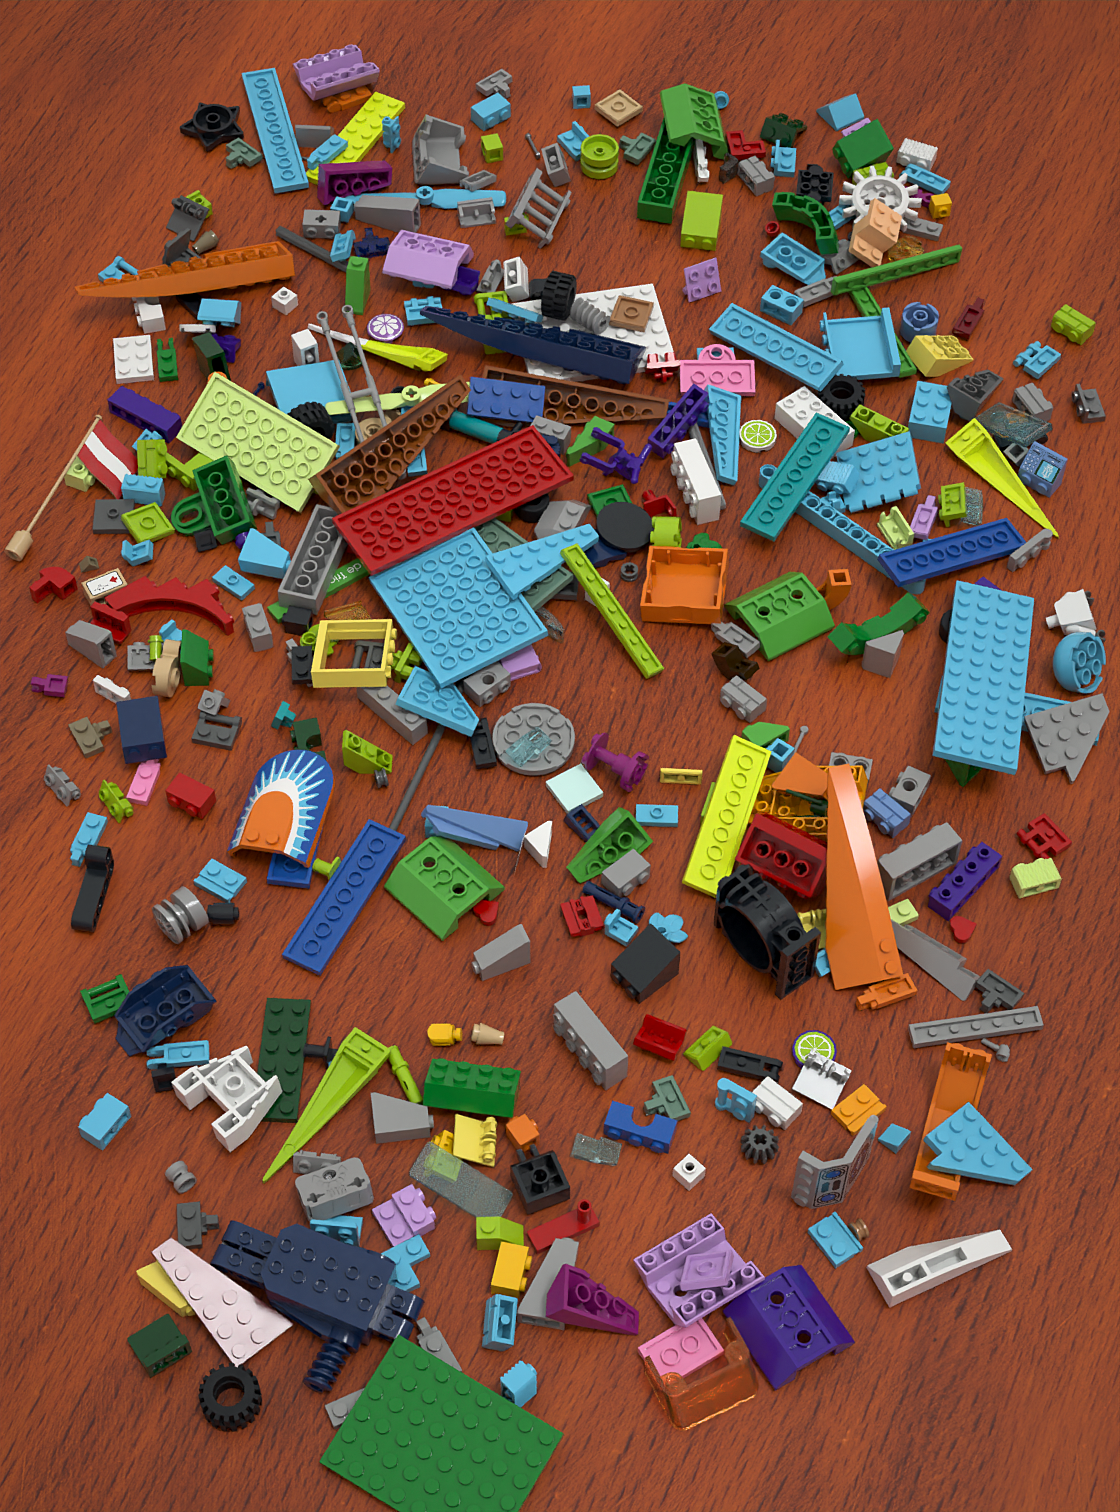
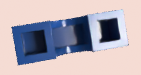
[604,1100,677,1154]

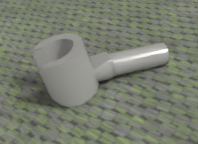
[981,1038,1010,1062]

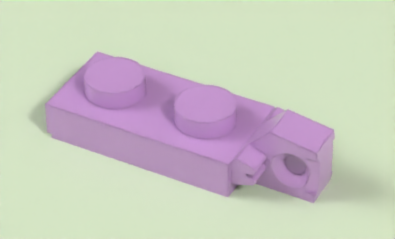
[910,495,938,540]

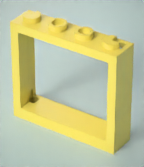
[311,619,397,688]

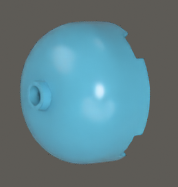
[1053,632,1106,693]

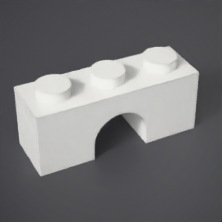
[132,297,166,334]

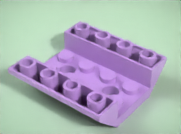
[293,45,380,101]
[382,230,474,289]
[633,1213,765,1328]

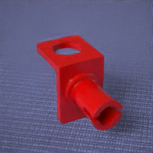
[642,489,677,517]

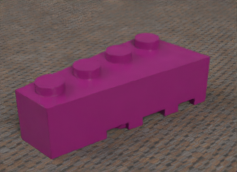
[317,160,392,205]

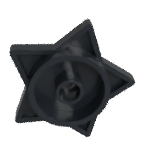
[180,102,244,152]

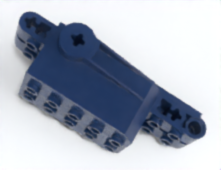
[210,1220,425,1353]

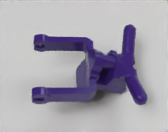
[580,427,652,484]

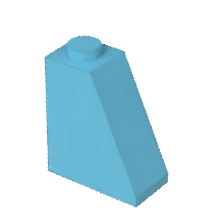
[238,528,291,579]

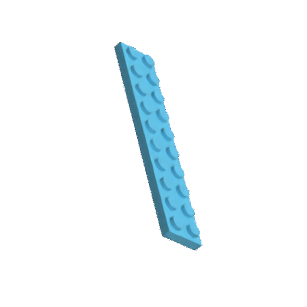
[242,68,309,193]

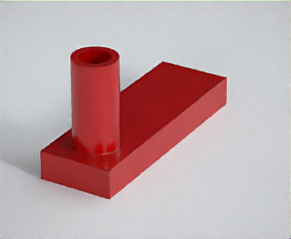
[527,1199,600,1254]

